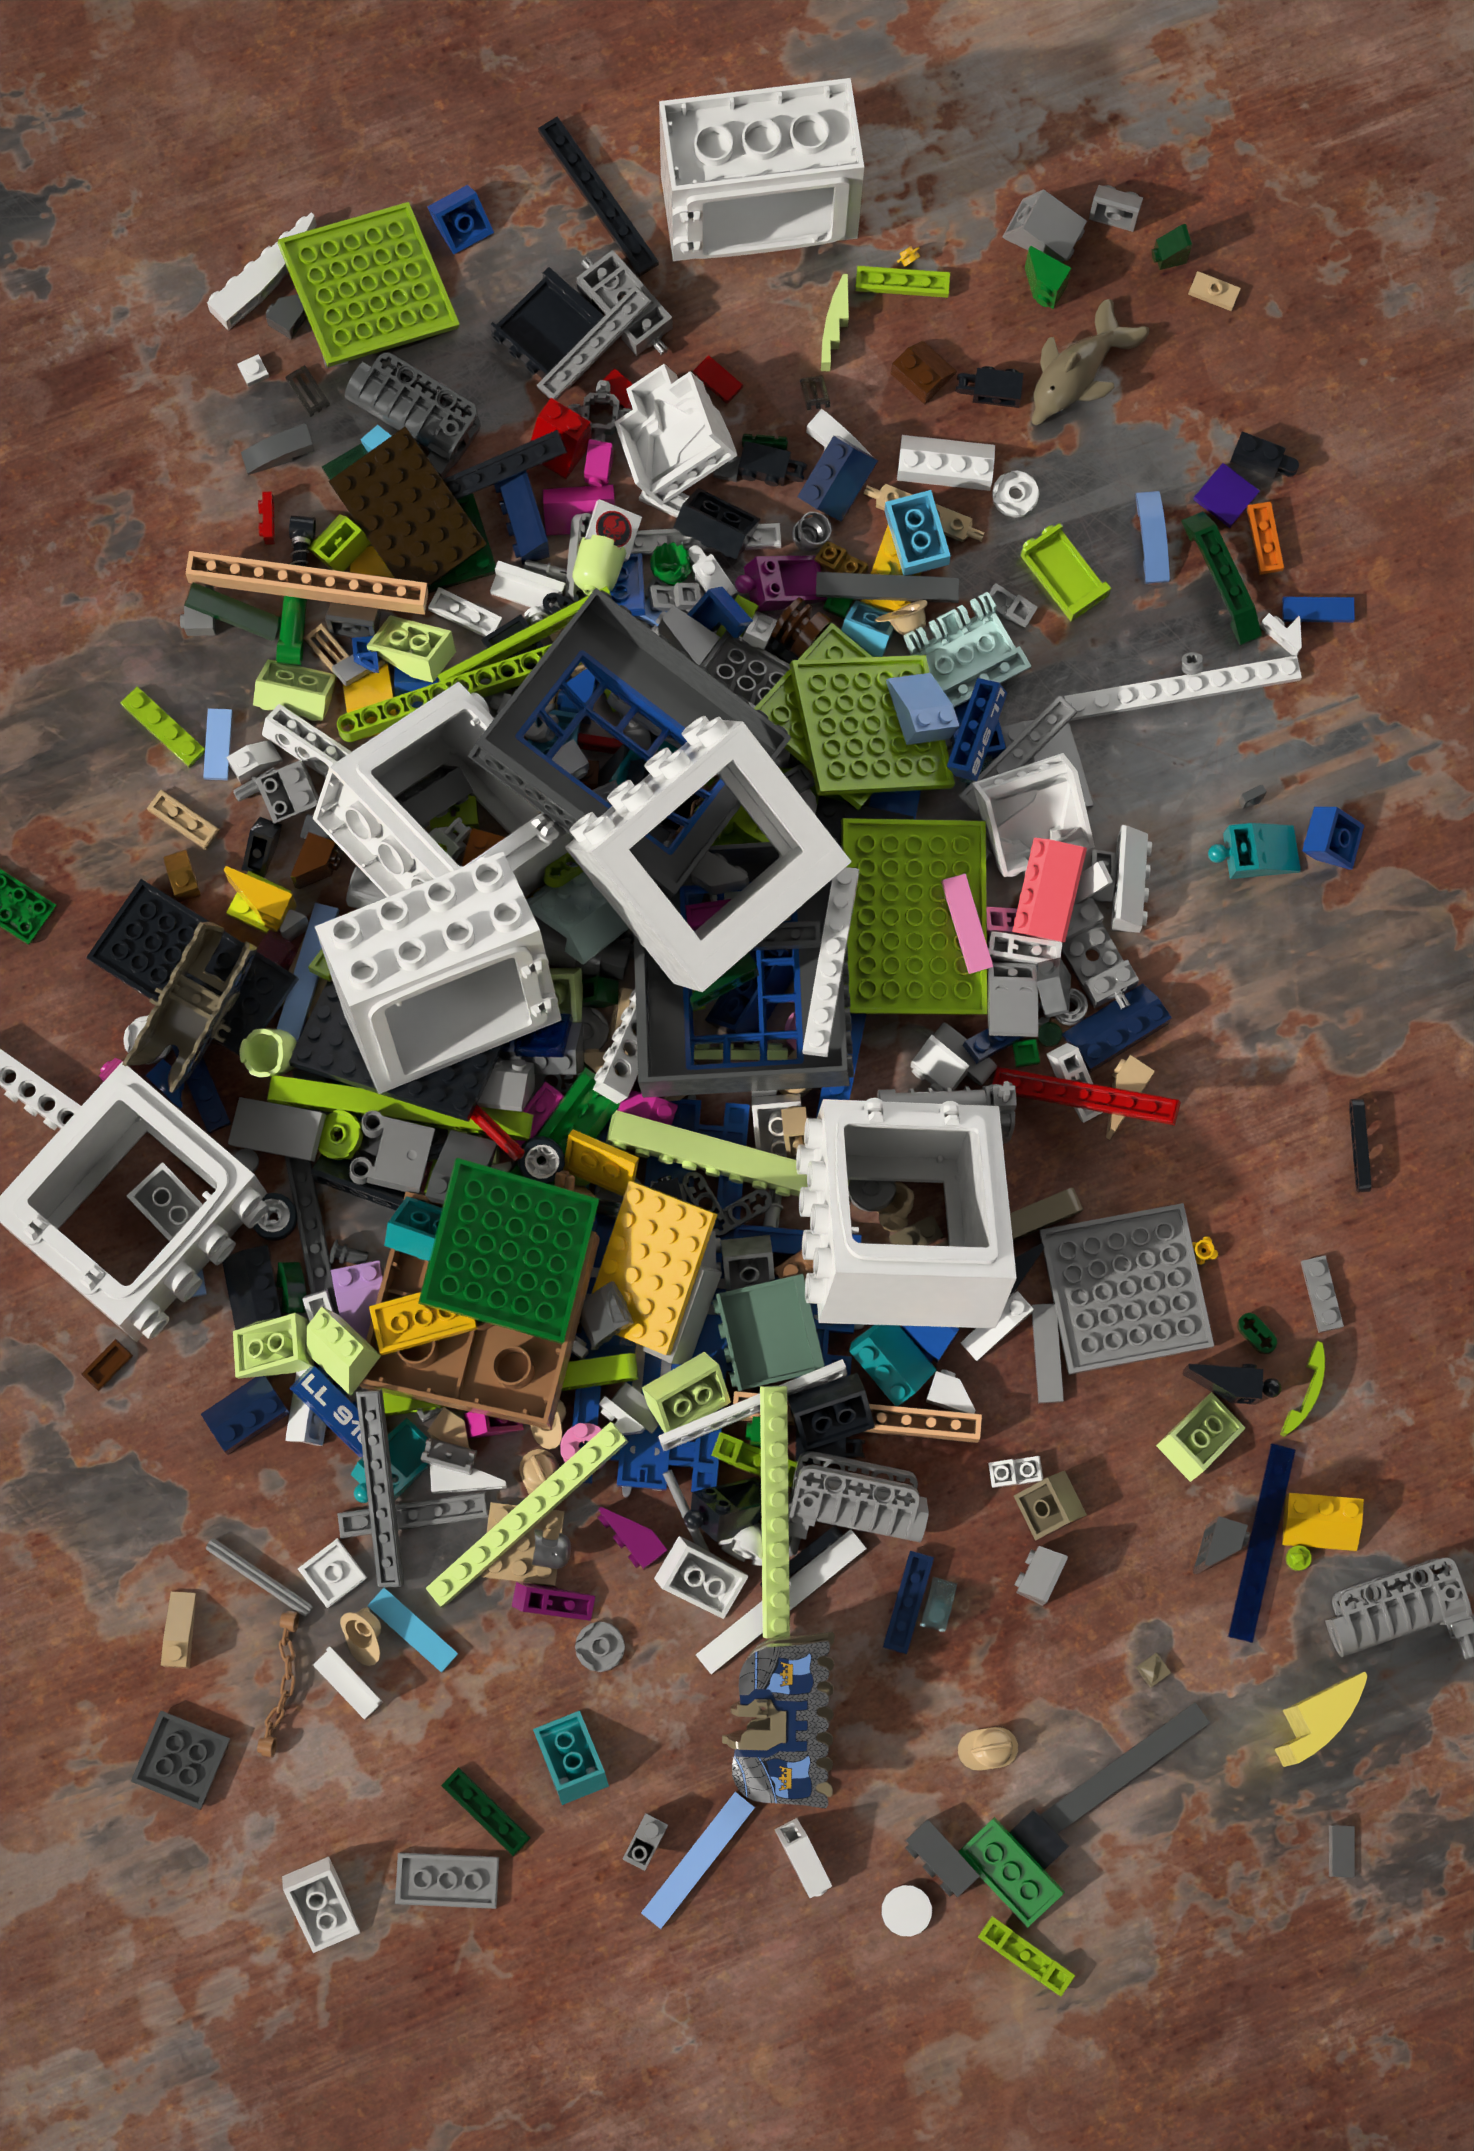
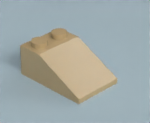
[1106,1055,1155,1140]

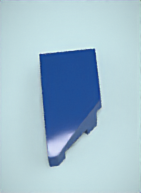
[352,636,379,673]
[146,1059,184,1109]

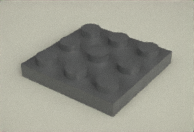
[131,1710,231,1810]

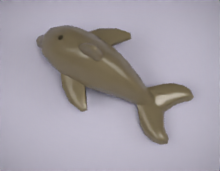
[1032,299,1149,425]

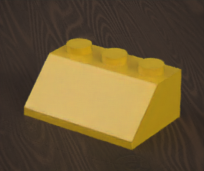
[1282,1493,1364,1551]

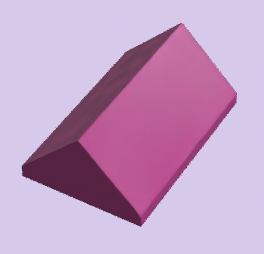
[543,485,615,536]

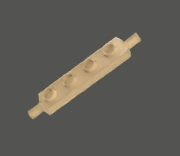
[864,484,985,542]

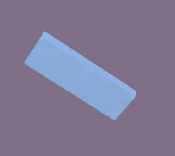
[203,708,233,781]

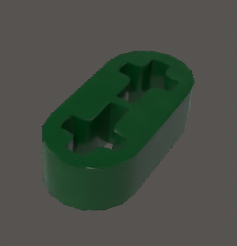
[1237,1313,1277,1355]

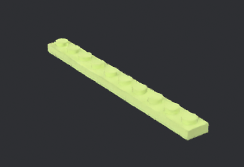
[760,1386,790,1638]
[426,1422,628,1608]

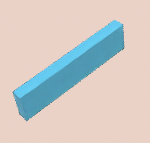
[368,1588,458,1673]

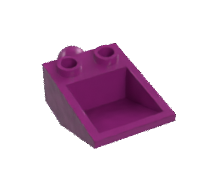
[735,555,827,611]

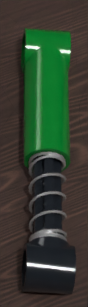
[276,515,316,665]

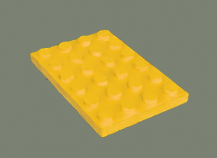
[591,1181,718,1355]

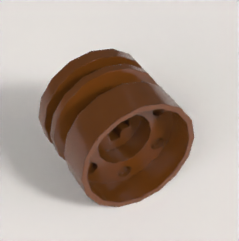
[771,597,833,658]

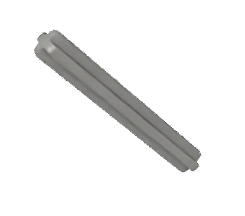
[206,1539,313,1617]

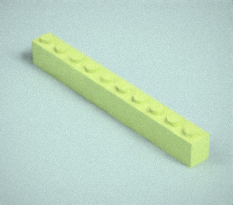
[605,1110,850,1197]

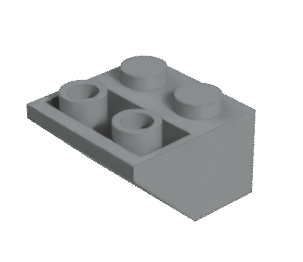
[255,760,319,823]

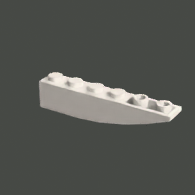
[207,212,317,331]

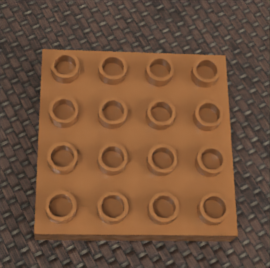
[359,1192,600,1430]

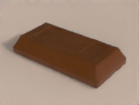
[81,1339,133,1391]

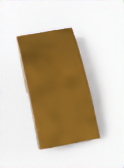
[814,540,869,574]

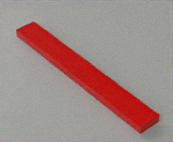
[992,1067,1181,1125]

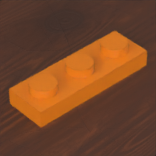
[1247,502,1284,575]

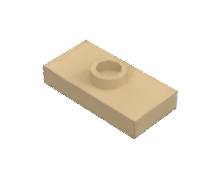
[1188,271,1241,311]

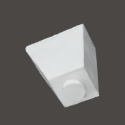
[774,1818,832,1898]

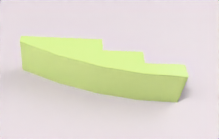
[821,274,849,371]

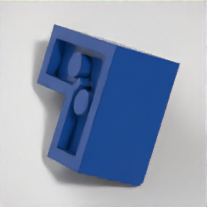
[687,587,753,638]

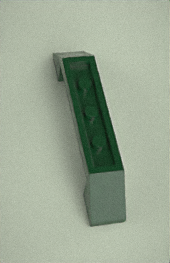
[1181,512,1262,646]

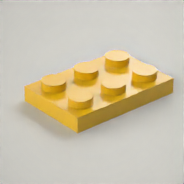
[563,1129,639,1197]

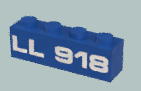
[947,678,1007,781]
[290,1366,363,1457]

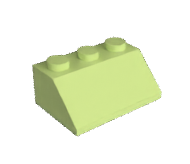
[253,659,337,721]
[307,1307,381,1395]
[642,1352,731,1433]

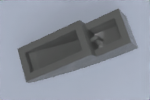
[241,423,314,475]

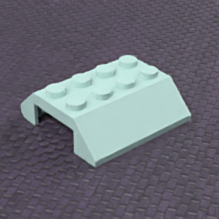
[904,592,1031,708]
[526,863,629,965]

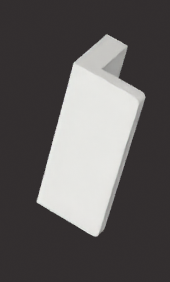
[490,560,566,608]
[286,1369,334,1446]
[313,1646,383,1720]

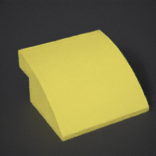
[1275,1672,1367,1767]

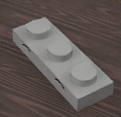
[1301,1255,1344,1333]

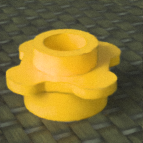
[897,246,920,267]
[1192,1237,1218,1265]

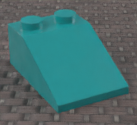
[533,1711,609,1805]

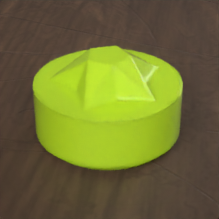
[1285,1545,1312,1571]

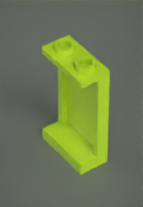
[1021,523,1111,622]

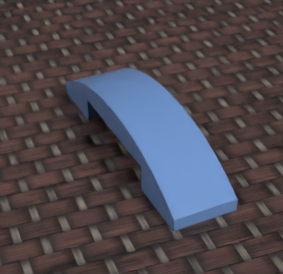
[1136,491,1170,584]

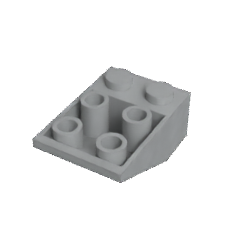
[987,962,1038,1037]

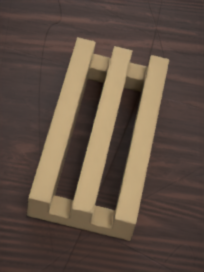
[304,623,350,674]

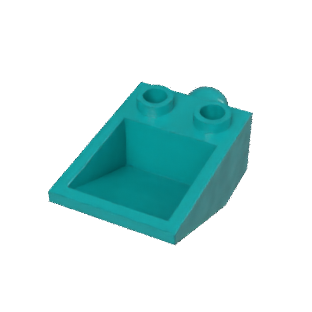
[1208,823,1301,879]
[351,1418,430,1503]

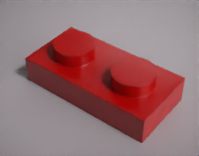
[258,491,275,545]

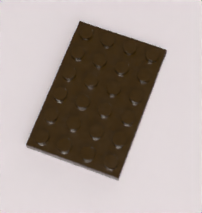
[328,426,488,587]

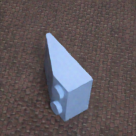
[886,673,959,745]

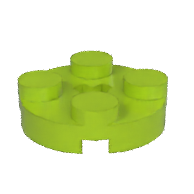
[318,1110,363,1160]

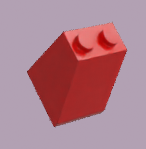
[531,398,592,479]

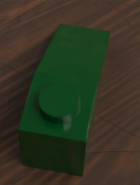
[690,952,759,1011]

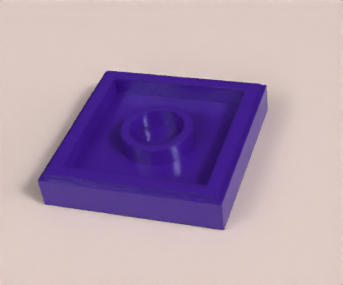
[1193,463,1260,528]

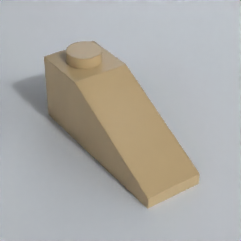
[161,1592,196,1669]

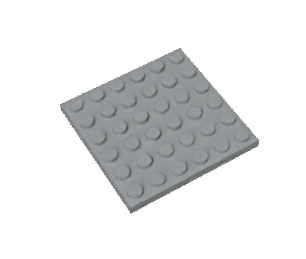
[1039,1203,1214,1375]

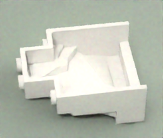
[614,364,737,505]
[972,753,1095,878]

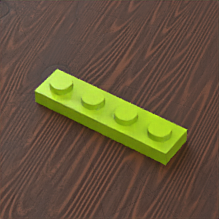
[855,266,950,298]
[120,686,205,768]

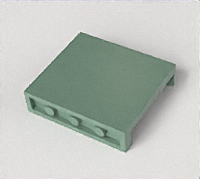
[712,1274,825,1391]

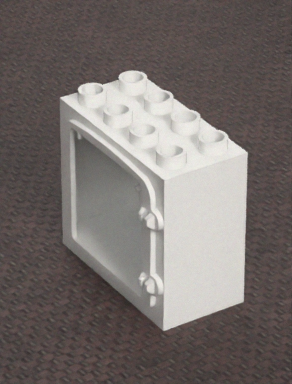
[659,78,864,261]
[313,682,574,897]
[565,716,851,992]
[315,851,562,1094]
[0,1062,269,1342]
[796,1098,1016,1328]

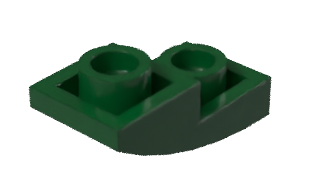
[276,1261,306,1313]

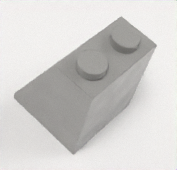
[1003,189,1087,262]
[651,605,720,665]

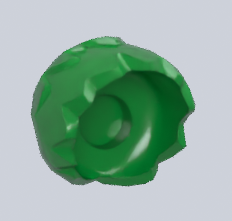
[650,542,692,586]

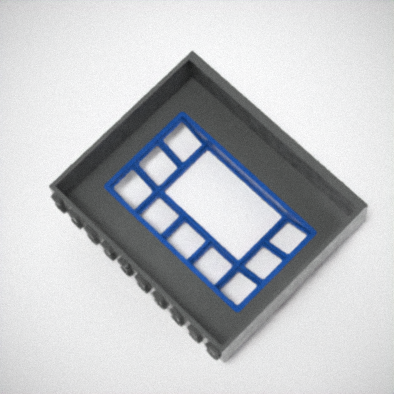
[468,588,792,900]
[634,838,854,1098]

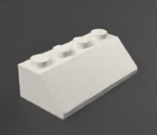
[897,435,995,491]
[1111,825,1152,933]

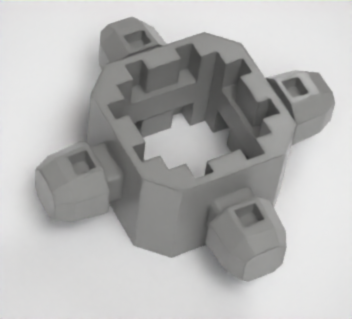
[568,380,632,442]

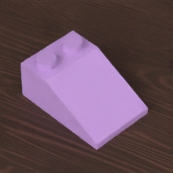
[331,1260,383,1340]

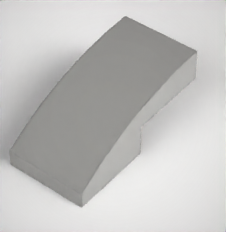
[648,583,701,611]
[989,583,1038,627]
[610,1382,659,1433]

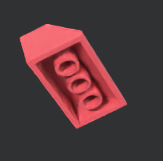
[1012,838,1087,943]

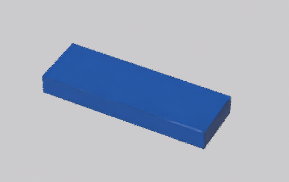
[1282,597,1355,623]

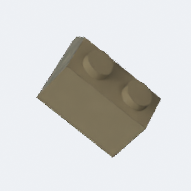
[1014,1470,1087,1541]

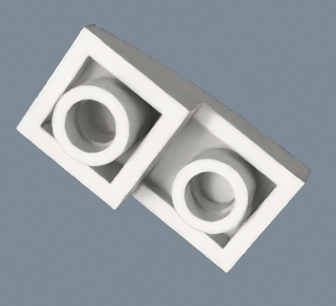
[988,1456,1043,1488]

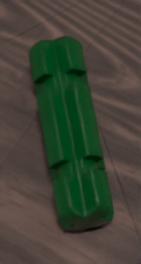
[742,434,788,450]

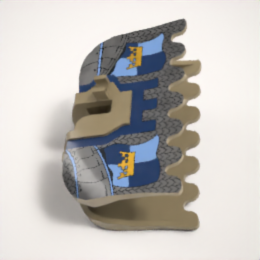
[122,922,257,1093]
[722,1631,835,1808]

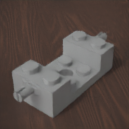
[577,250,673,356]
[1061,897,1139,1010]

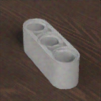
[933,1023,997,1086]

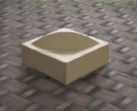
[1136,1652,1171,1688]

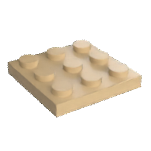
[481,1502,565,1586]

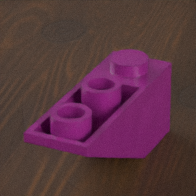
[598,1507,667,1570]

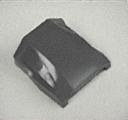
[579,1281,634,1350]

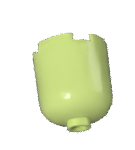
[572,535,627,595]
[239,1028,297,1077]

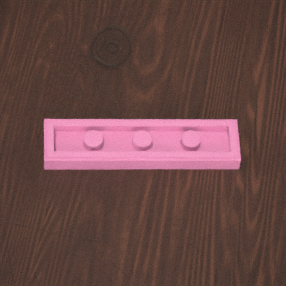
[941,874,993,974]

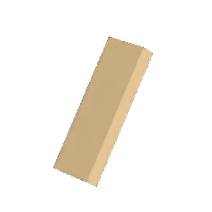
[147,790,220,850]

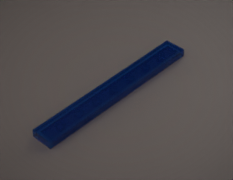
[1227,1444,1296,1643]

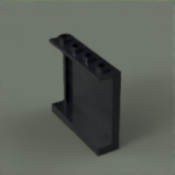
[490,267,604,379]

